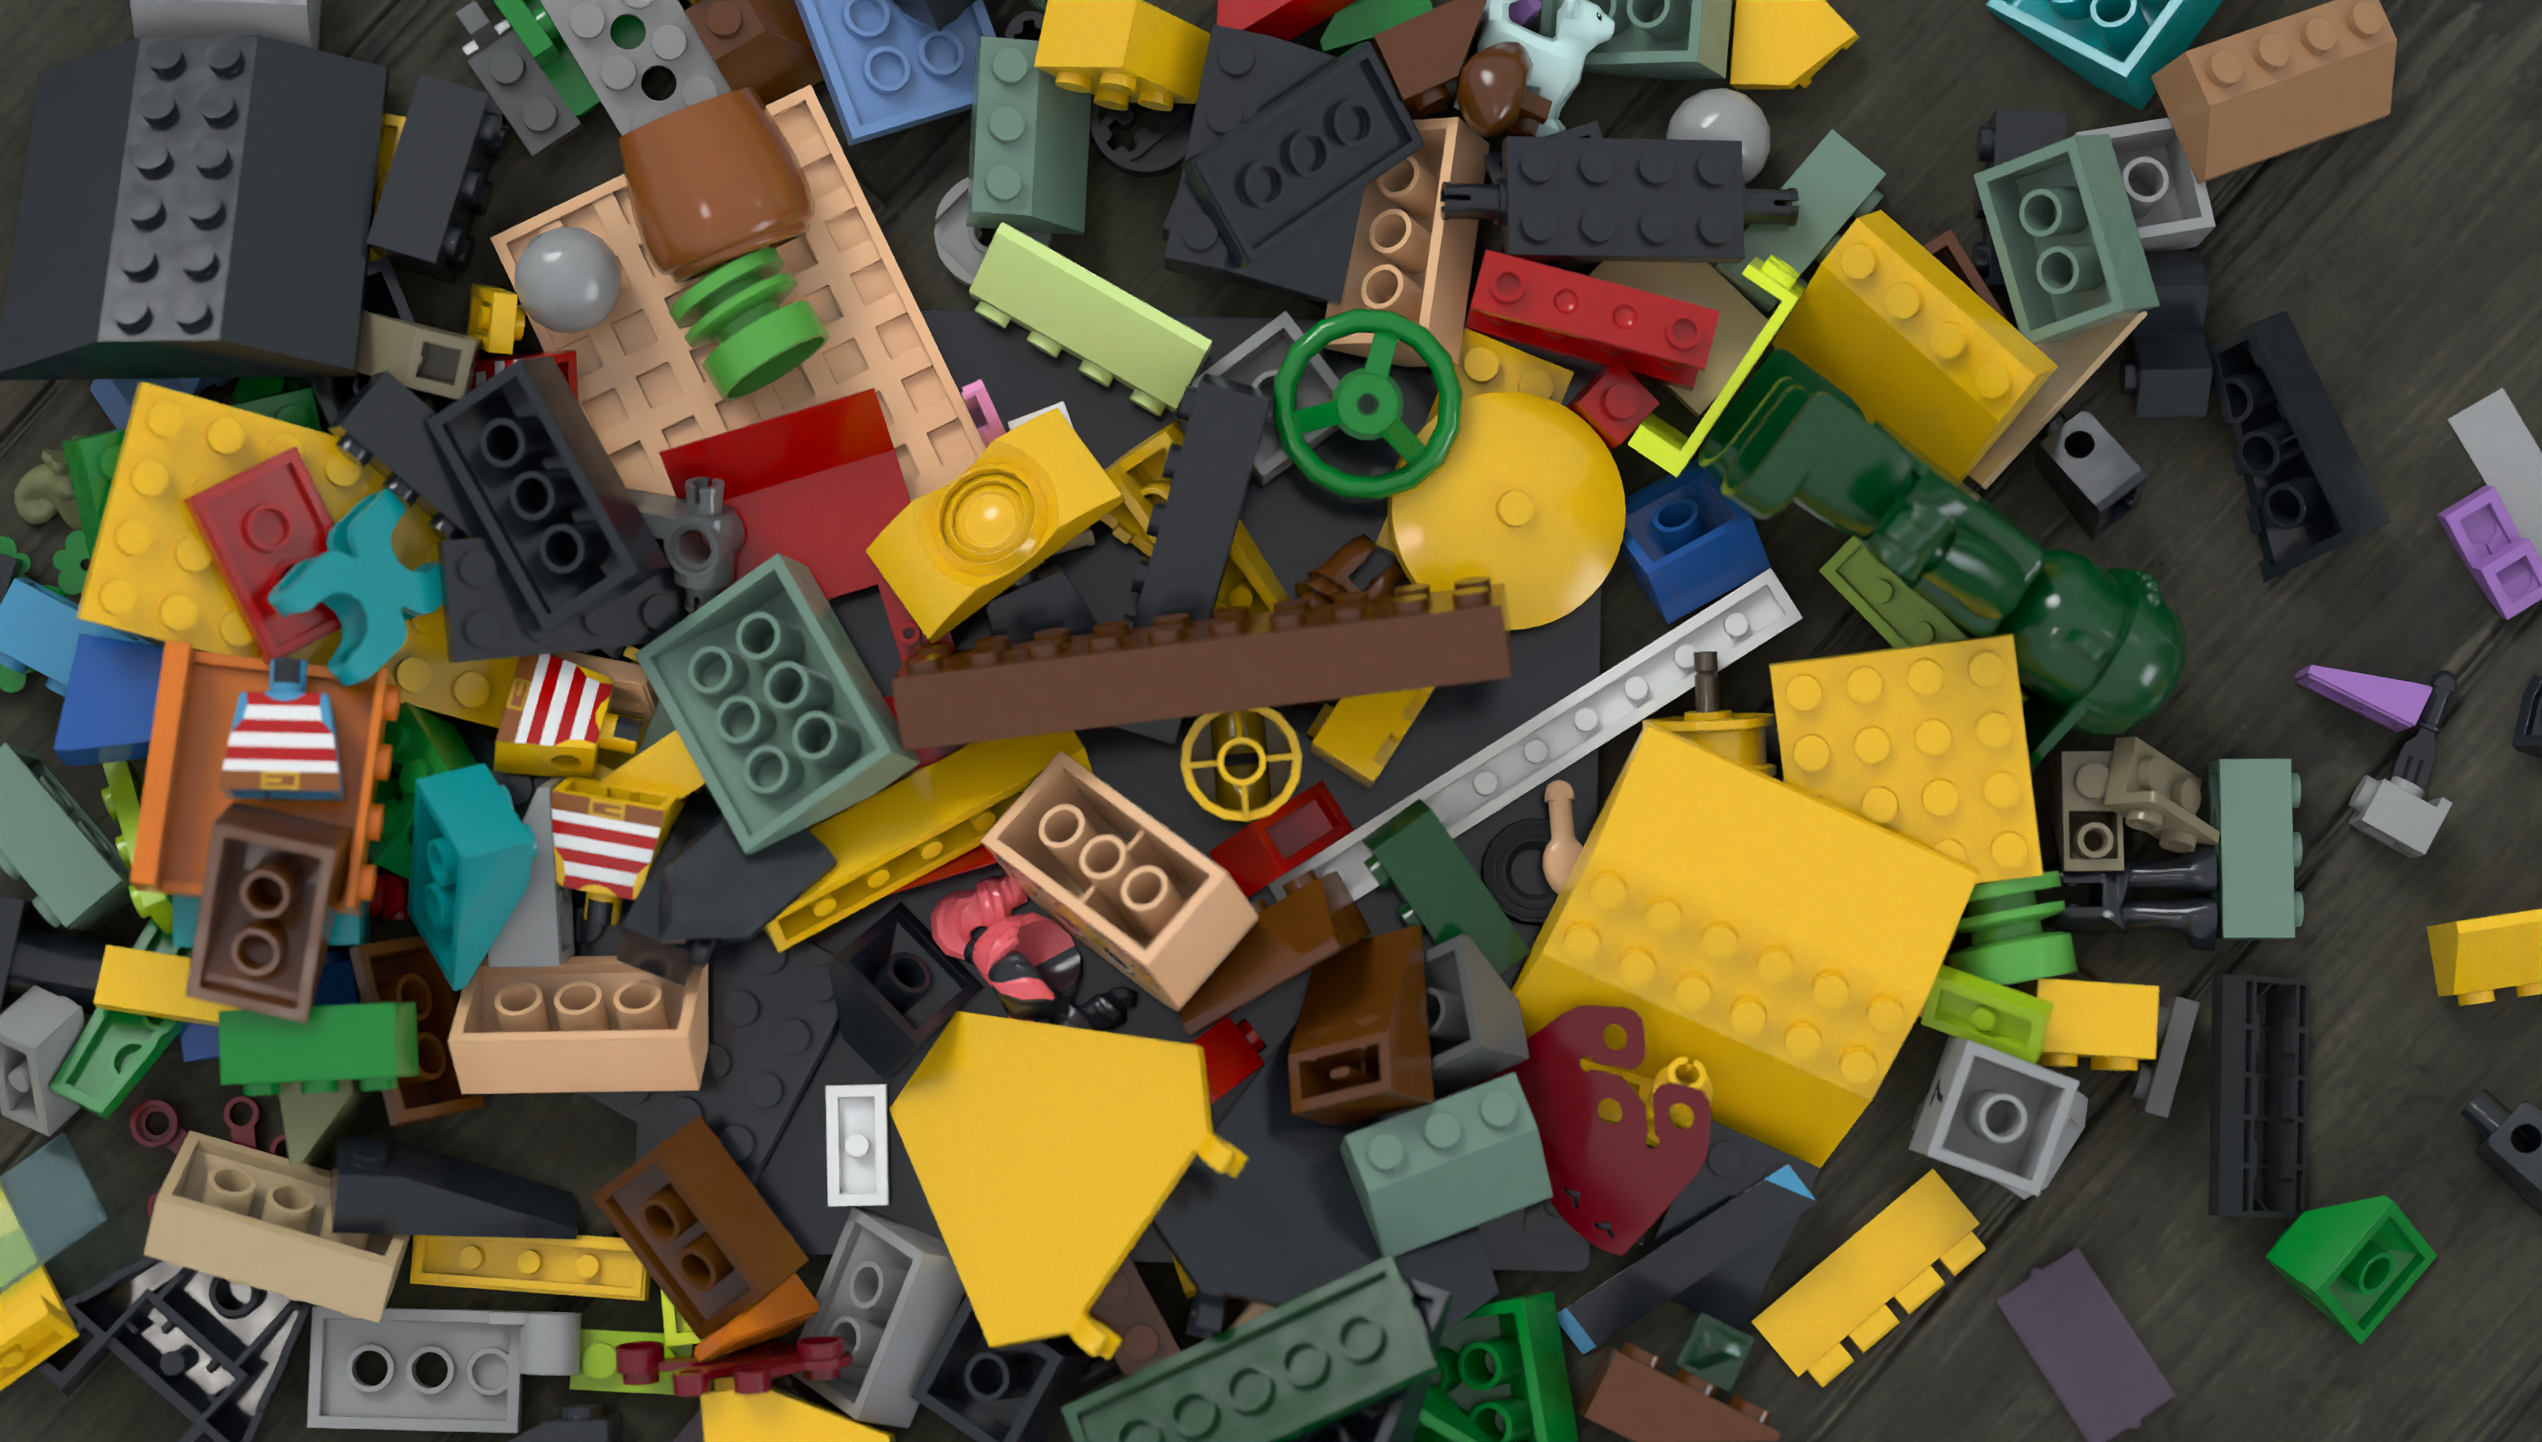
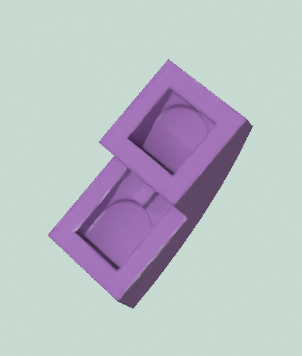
[2436,485,2542,620]

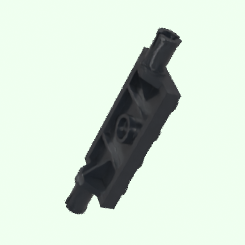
[1440,136,1799,263]

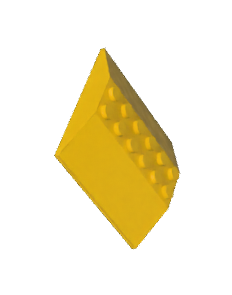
[1511,721,1979,1168]

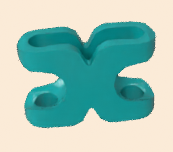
[268,488,443,687]

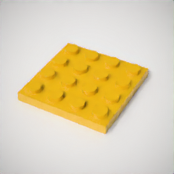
[1770,633,2043,884]

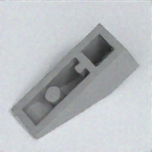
[488,777,575,967]

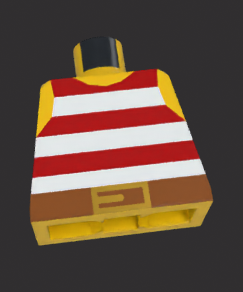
[493,654,643,779]
[551,775,679,925]

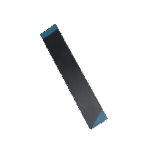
[1557,1165,1817,1354]

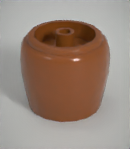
[618,87,814,283]

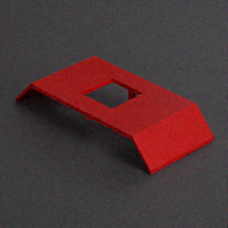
[659,388,997,896]

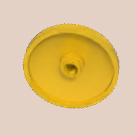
[1387,391,1626,630]

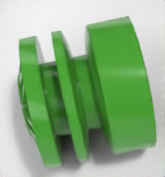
[669,247,830,402]
[1947,871,2078,985]

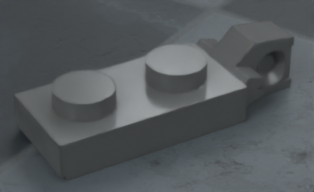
[456,0,584,160]

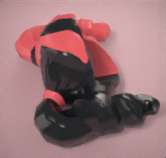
[930,871,1138,1032]

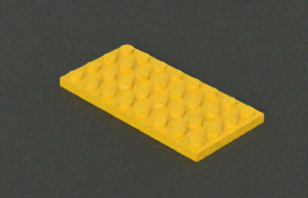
[76,382,520,729]

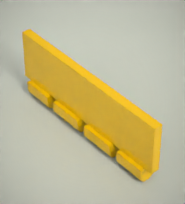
[1751,1169,1986,1388]

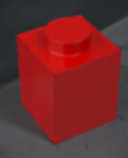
[1565,361,1660,450]

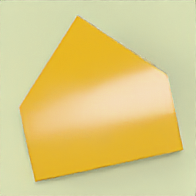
[1730,0,1859,89]

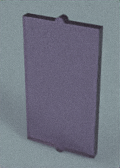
[1995,1247,2176,1442]

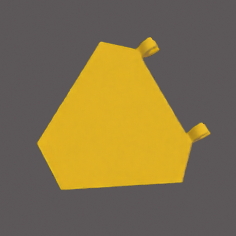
[889,1011,1249,1360]

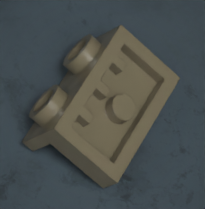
[2104,736,2220,853]

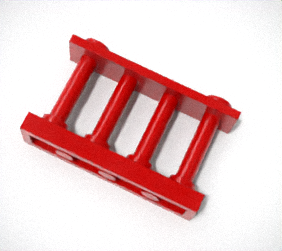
[1465,250,1720,391]

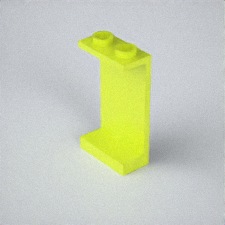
[1627,254,1805,477]

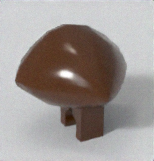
[1457,41,1552,137]

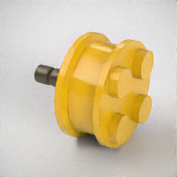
[1642,651,1777,777]

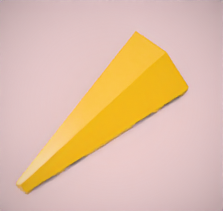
[1100,420,1290,614]

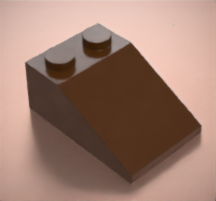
[185,802,353,1023]

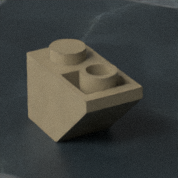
[357,311,482,400]
[2049,751,2124,872]

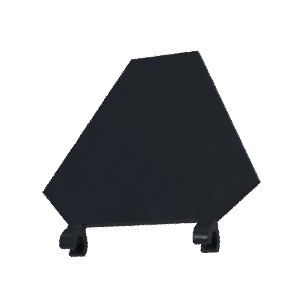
[1150,1020,1499,1379]

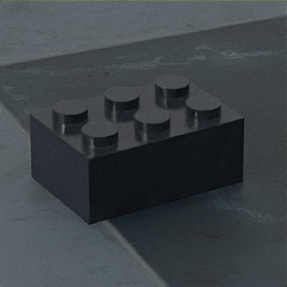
[366,73,511,284]

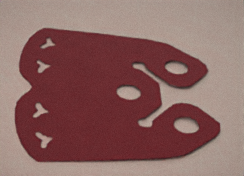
[1476,1005,1712,1256]

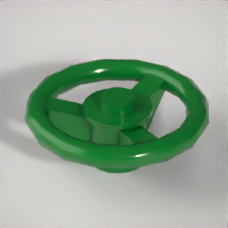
[1272,308,1463,500]

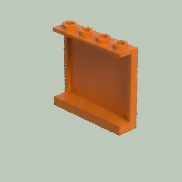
[130,640,401,916]

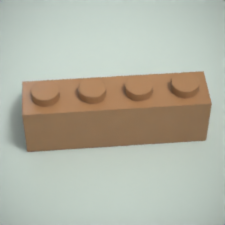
[2151,0,2397,184]

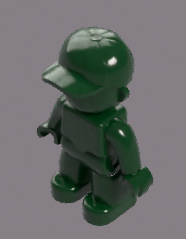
[1698,347,2187,771]

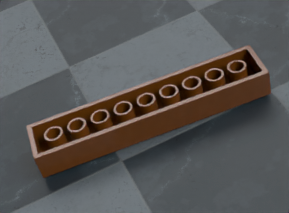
[891,576,1514,751]

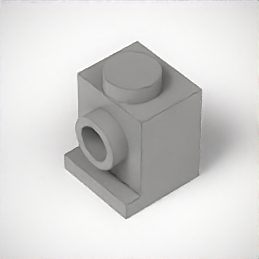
[2348,775,2453,858]

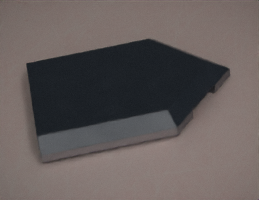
[660,813,837,944]

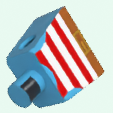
[220,658,345,801]

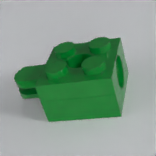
[368,701,478,879]

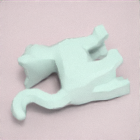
[1454,0,1615,137]

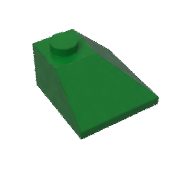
[2265,1195,2437,1346]

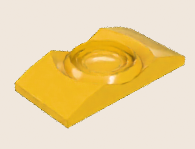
[866,408,1126,644]

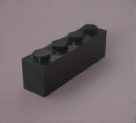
[2207,311,2391,583]

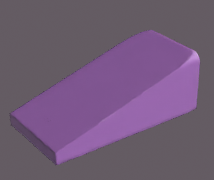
[2294,665,2432,732]

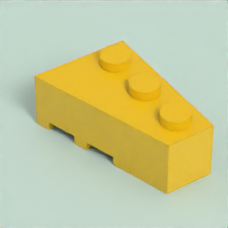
[1307,687,1436,790]

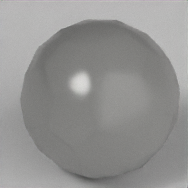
[1667,88,1770,185]
[515,226,621,333]

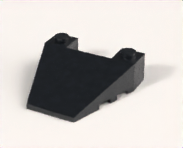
[35,1256,314,1442]

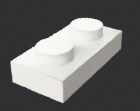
[826,1084,890,1207]

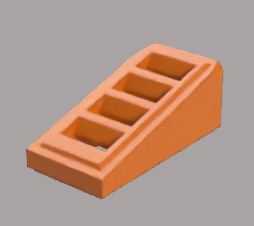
[693,1273,820,1362]

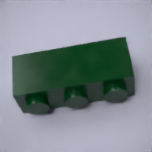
[1361,798,1531,975]

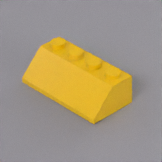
[2427,909,2542,1006]

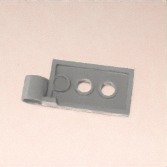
[540,0,732,136]
[307,1306,582,1433]

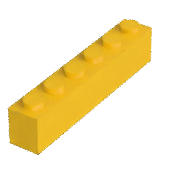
[764,730,1093,953]

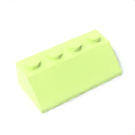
[969,222,1212,416]

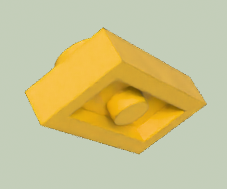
[467,284,525,354]

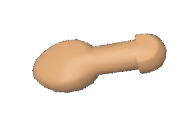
[1543,780,1583,895]

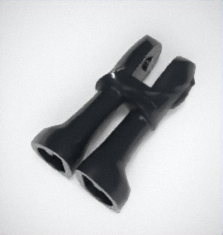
[2046,843,2217,951]

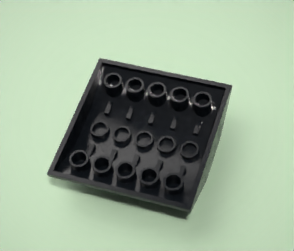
[0,35,390,380]

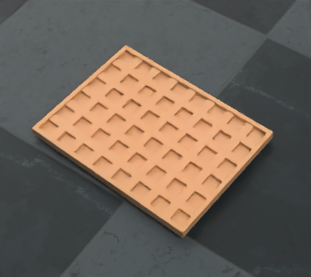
[490,84,986,616]

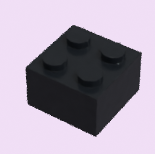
[912,1295,1092,1442]

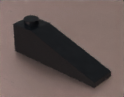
[329,1136,578,1239]

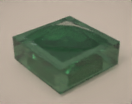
[1674,1311,1755,1392]

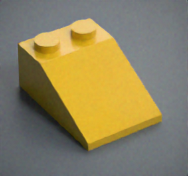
[701,1377,896,1442]

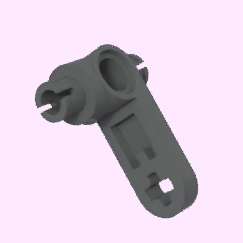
[627,477,745,613]

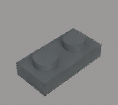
[2130,996,2200,1118]

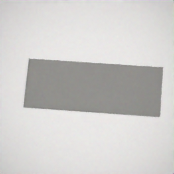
[2448,388,2542,560]

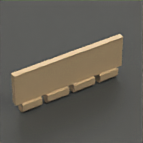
[1968,311,2147,490]

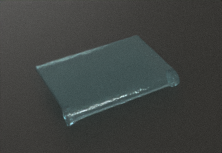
[0,1133,108,1295]

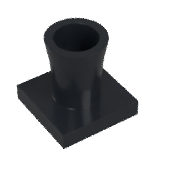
[0,895,121,1016]

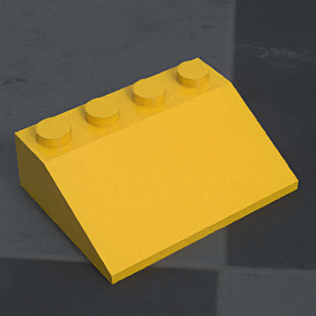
[1771,210,2058,482]

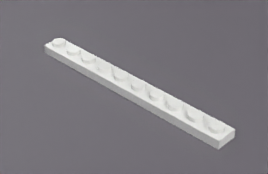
[1268,568,1803,902]

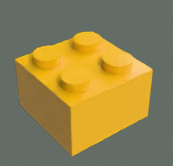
[1034,0,1211,111]
[2018,978,2159,1071]

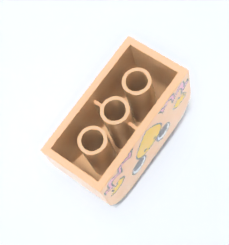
[981,751,1259,1011]

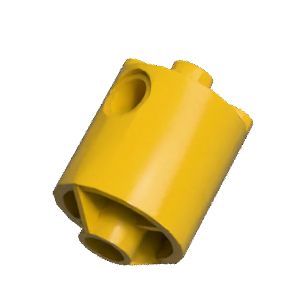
[1181,707,1302,822]

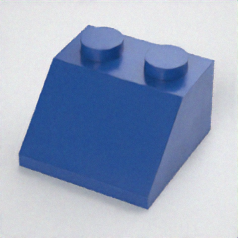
[1620,459,1771,624]

